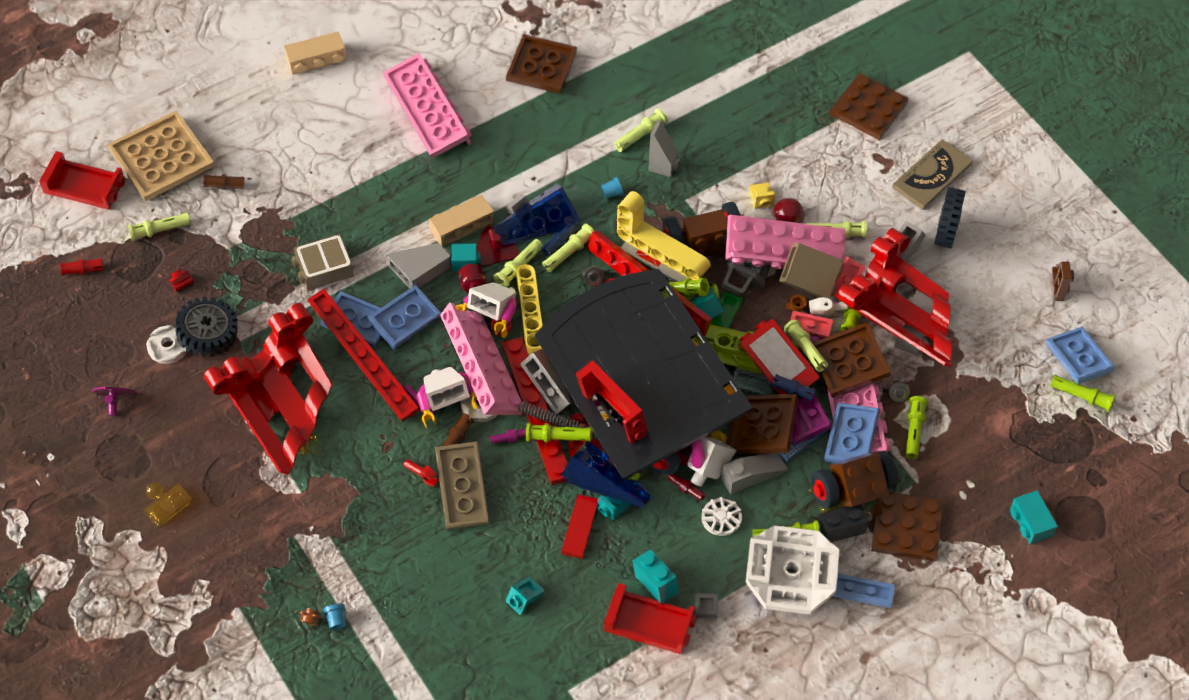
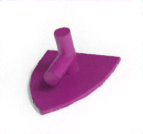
[92,386,137,416]

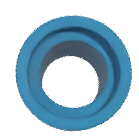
[601,177,624,199]
[323,604,346,630]

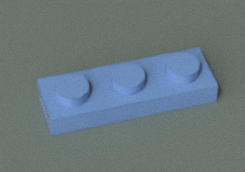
[832,573,895,608]

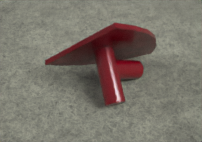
[477,225,519,267]

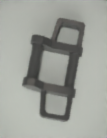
[721,261,771,296]

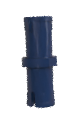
[541,223,578,257]
[771,374,816,402]

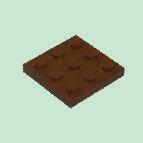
[506,34,577,94]
[830,73,909,140]
[813,322,891,398]
[727,394,799,454]
[871,492,943,561]

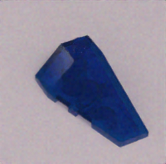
[493,184,581,245]
[561,441,652,508]

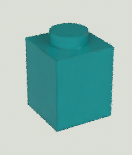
[452,244,481,272]
[690,288,724,318]

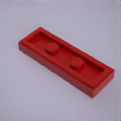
[561,494,598,559]

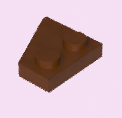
[1052,261,1074,301]

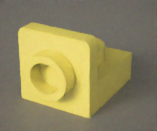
[749,182,775,209]

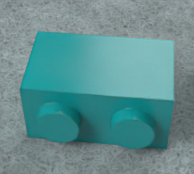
[1010,490,1058,544]
[633,549,679,604]

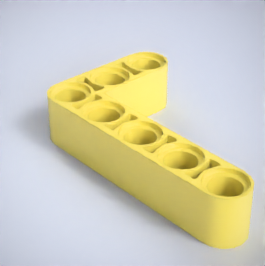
[617,191,711,280]
[517,264,542,356]

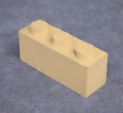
[284,31,347,75]
[429,195,494,247]

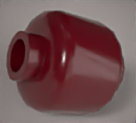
[457,264,487,293]

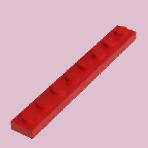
[587,230,712,336]
[307,289,419,422]
[502,337,572,485]

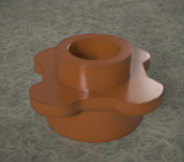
[786,295,809,313]
[299,609,323,626]

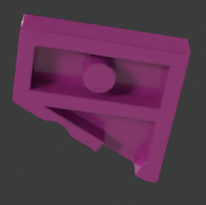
[792,393,832,445]

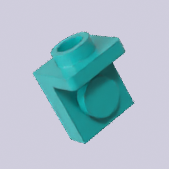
[598,487,632,521]
[506,576,545,615]

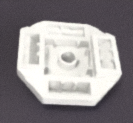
[746,526,839,615]

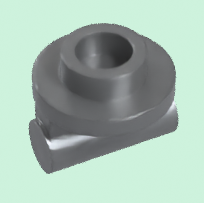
[582,266,604,286]
[887,382,910,402]

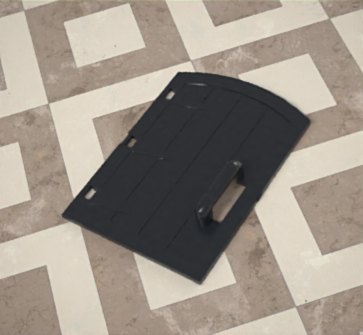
[535,269,753,481]

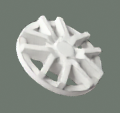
[701,497,742,536]

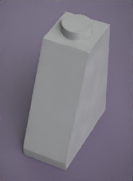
[387,243,452,289]

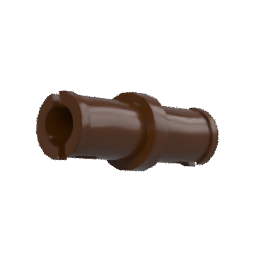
[203,174,245,190]
[442,413,474,446]

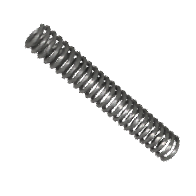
[518,401,597,441]

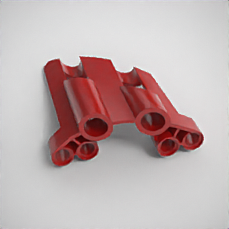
[837,228,952,367]
[204,303,333,475]

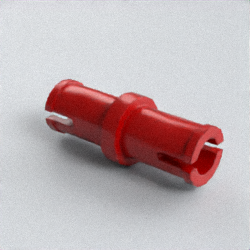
[60,258,103,276]

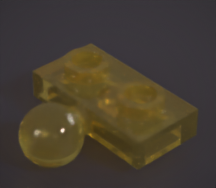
[144,482,193,528]

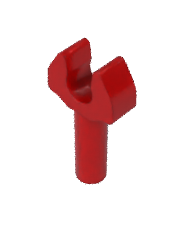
[404,459,439,487]

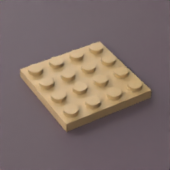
[107,110,215,202]

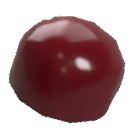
[773,198,805,223]

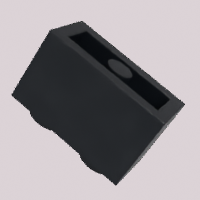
[818,504,869,543]

